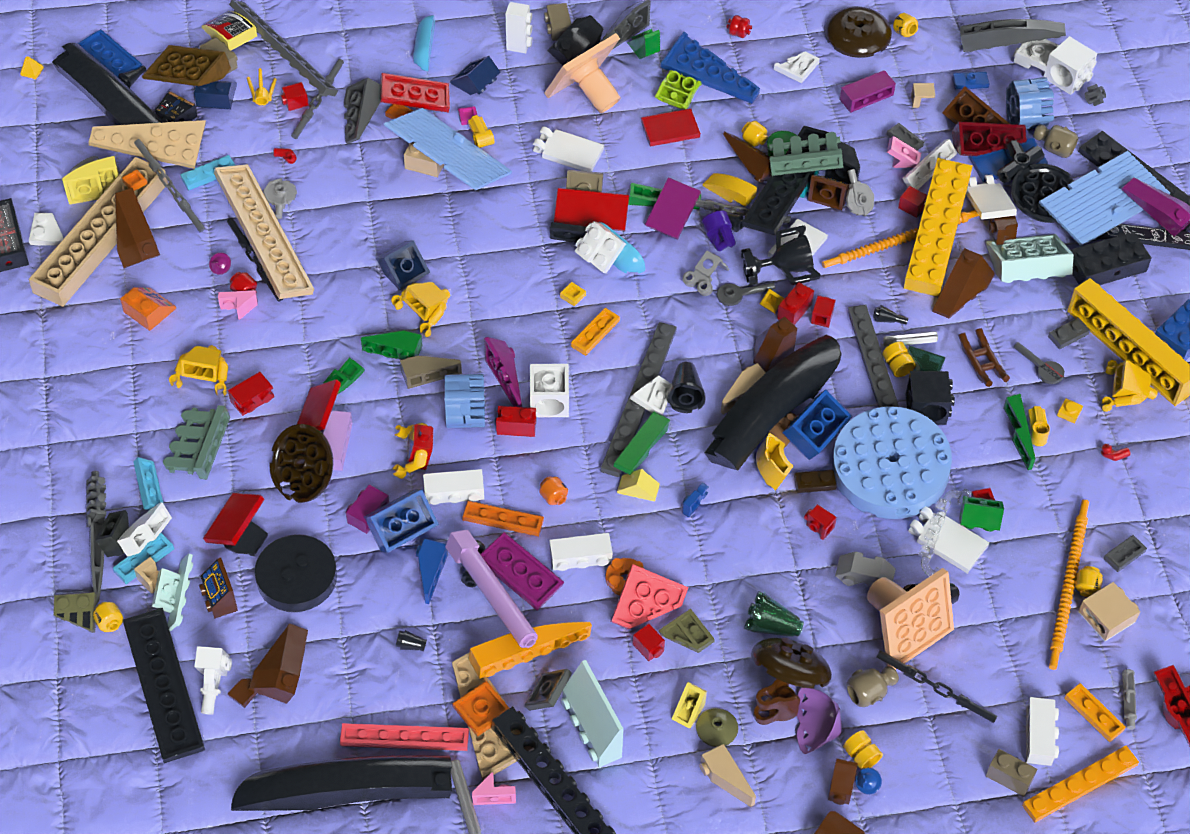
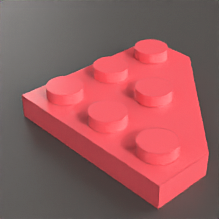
[610,565,688,629]

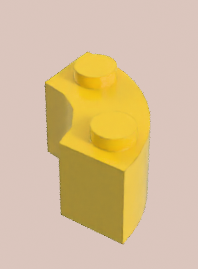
[756,433,793,490]

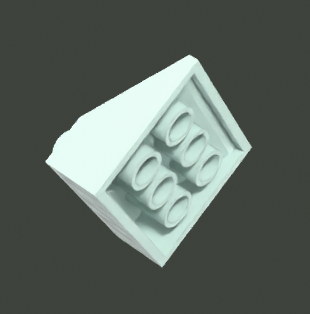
[986,234,1073,283]
[561,660,623,768]

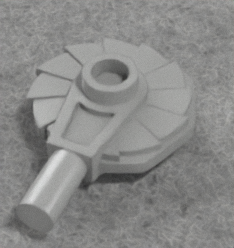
[846,169,874,216]
[263,178,297,219]

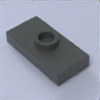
[886,123,924,151]
[1103,535,1147,572]

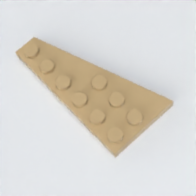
[89,120,206,169]
[452,653,534,782]

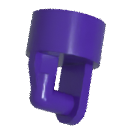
[702,211,736,251]

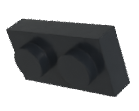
[550,222,587,243]

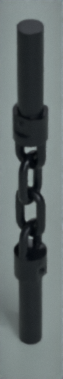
[227,218,284,302]
[876,650,997,723]

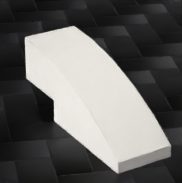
[117,502,172,557]

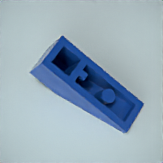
[416,539,448,604]

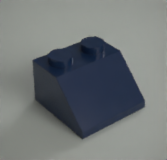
[450,56,501,95]
[194,81,237,110]
[376,240,430,290]

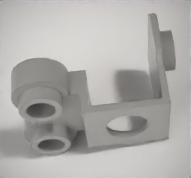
[683,251,729,296]

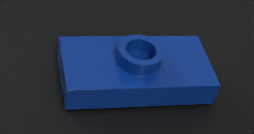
[952,72,990,90]

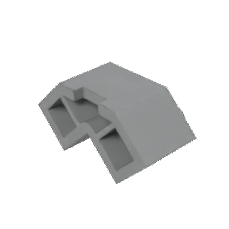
[835,552,896,587]

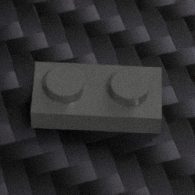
[1048,317,1090,350]

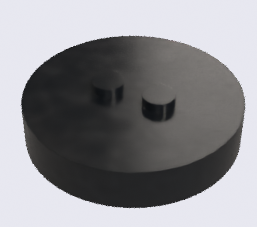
[255,535,337,612]

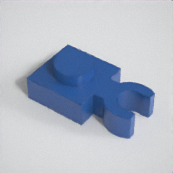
[682,483,709,517]

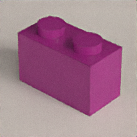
[346,485,389,534]

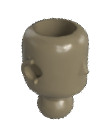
[1033,124,1078,158]
[847,666,899,707]

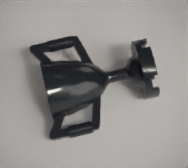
[741,225,821,285]

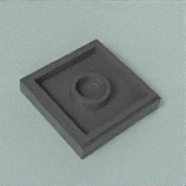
[525,669,572,711]

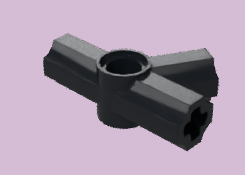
[997,140,1045,183]

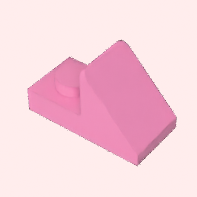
[887,136,921,168]
[218,291,258,320]
[472,772,516,805]

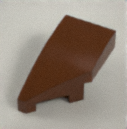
[228,678,261,708]

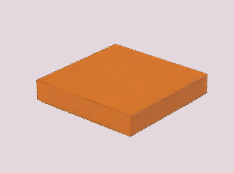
[452,681,509,737]

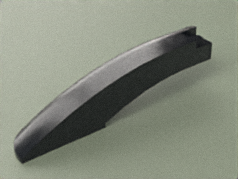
[704,334,842,471]
[231,755,452,811]

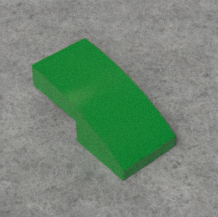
[323,357,365,394]

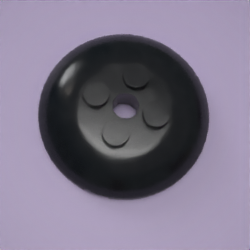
[1011,164,1074,223]

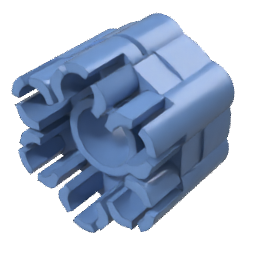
[1006,77,1054,129]
[445,374,485,428]

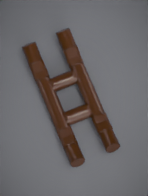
[958,328,1010,387]

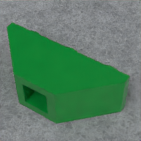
[627,29,660,59]

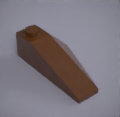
[942,86,1010,124]
[723,131,772,183]
[115,187,160,268]
[932,248,995,319]
[248,623,308,704]

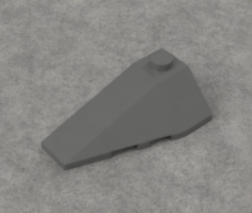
[599,0,651,50]
[344,78,381,144]

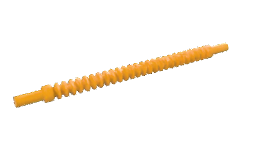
[822,210,979,268]
[1049,499,1089,670]

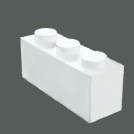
[505,2,533,54]
[423,469,484,505]
[550,533,613,571]
[1026,697,1059,766]

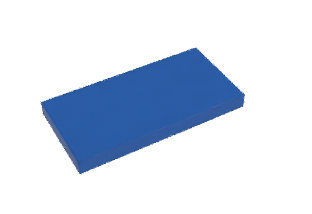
[77,29,143,77]
[969,138,1048,182]

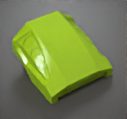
[655,70,702,110]

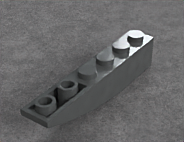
[960,19,1066,52]

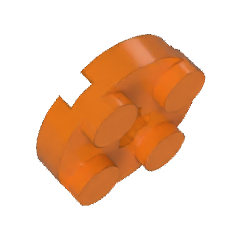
[606,558,644,596]

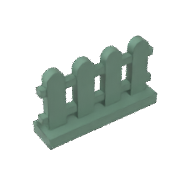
[769,132,843,176]
[163,405,231,480]

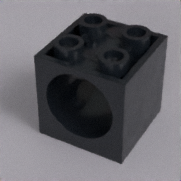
[905,371,955,425]

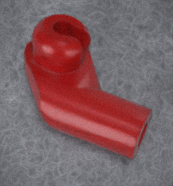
[274,148,297,164]
[1101,444,1131,461]

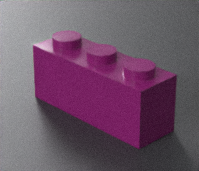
[839,70,896,113]

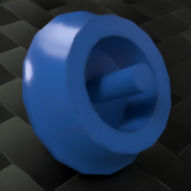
[855,768,882,795]

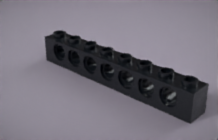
[491,706,616,834]

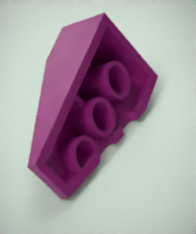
[1121,177,1190,237]
[484,337,522,407]

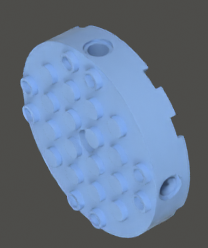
[833,406,952,519]

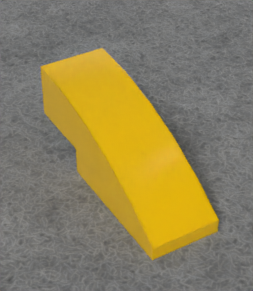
[703,173,757,207]

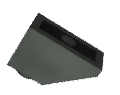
[96,510,129,557]

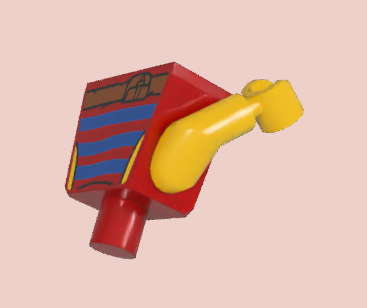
[393,423,433,479]

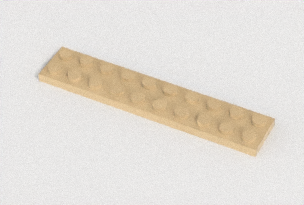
[214,164,314,299]

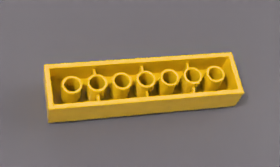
[904,158,973,297]
[1067,278,1190,406]

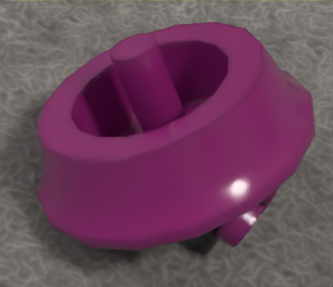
[209,253,231,275]

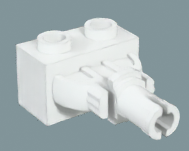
[194,646,232,715]

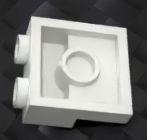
[1013,39,1059,71]
[575,221,626,273]

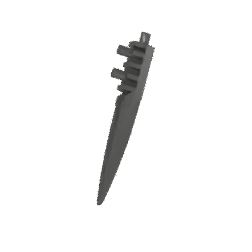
[86,471,106,605]

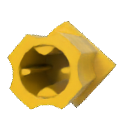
[468,115,495,148]
[1028,406,1050,446]

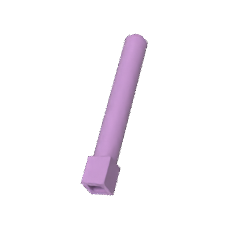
[445,530,538,648]

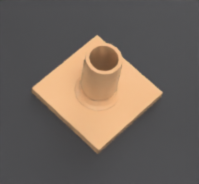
[544,34,621,113]
[867,568,954,670]

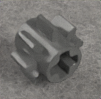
[1085,84,1106,106]

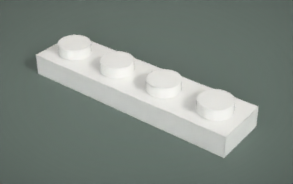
[902,139,957,190]

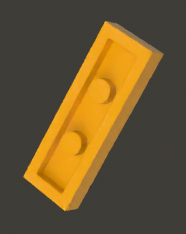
[571,308,620,356]
[1064,683,1126,742]

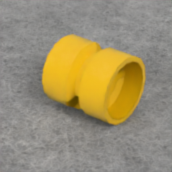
[882,342,916,377]
[843,730,883,770]

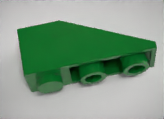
[361,331,423,360]

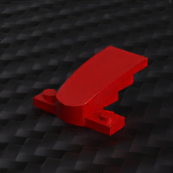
[1154,665,1190,747]

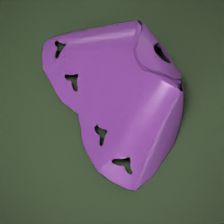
[797,688,842,754]

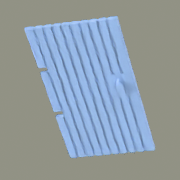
[384,108,512,190]
[1039,151,1170,246]

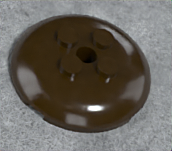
[825,6,892,58]
[270,424,334,503]
[751,638,832,688]

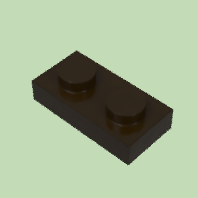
[794,470,837,493]

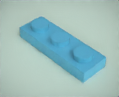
[180,155,236,191]
[133,457,163,510]
[113,533,174,584]

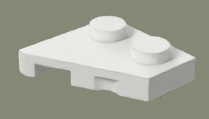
[774,52,820,83]
[29,213,64,246]
[630,376,671,415]

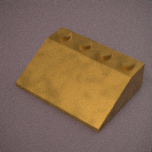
[142,45,231,86]

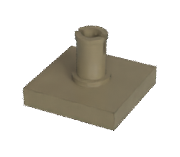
[566,170,603,192]

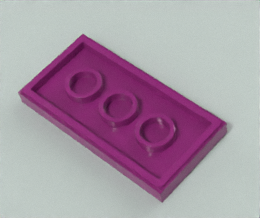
[480,532,564,611]

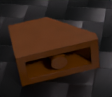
[828,758,858,805]

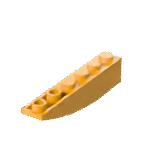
[469,622,592,679]

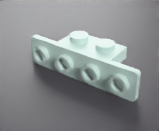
[152,553,193,631]

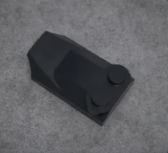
[547,15,604,66]

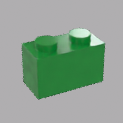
[959,496,1004,532]

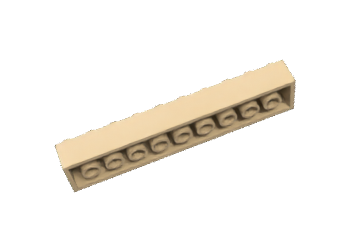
[29,157,168,307]

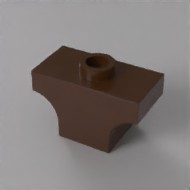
[989,215,1018,245]

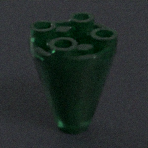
[744,591,804,637]

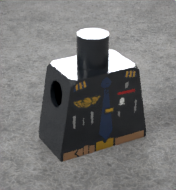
[155,91,197,123]

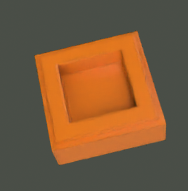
[122,169,147,191]

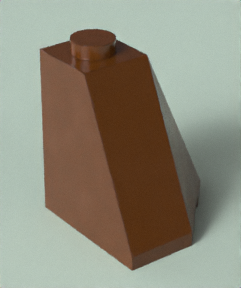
[753,317,797,372]

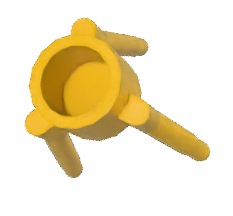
[247,68,277,105]

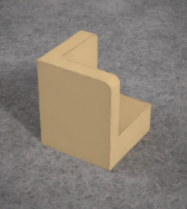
[911,83,935,108]
[134,557,159,594]

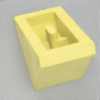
[617,469,660,501]
[672,682,707,729]

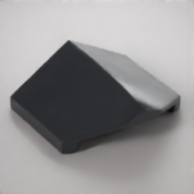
[223,521,268,556]

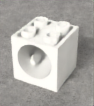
[1043,36,1097,95]
[530,364,569,417]

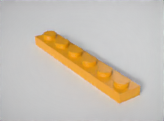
[1022,745,1139,823]

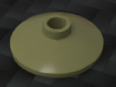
[696,708,738,747]

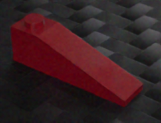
[952,122,1027,156]

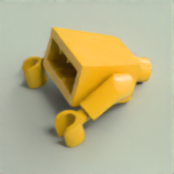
[391,282,450,337]
[169,345,228,396]
[1102,360,1158,412]

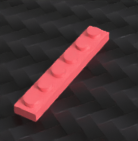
[340,723,469,751]

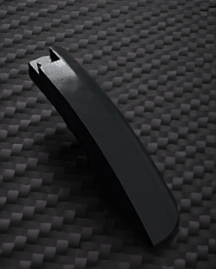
[52,43,164,125]

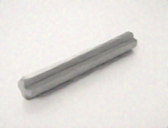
[451,760,481,834]

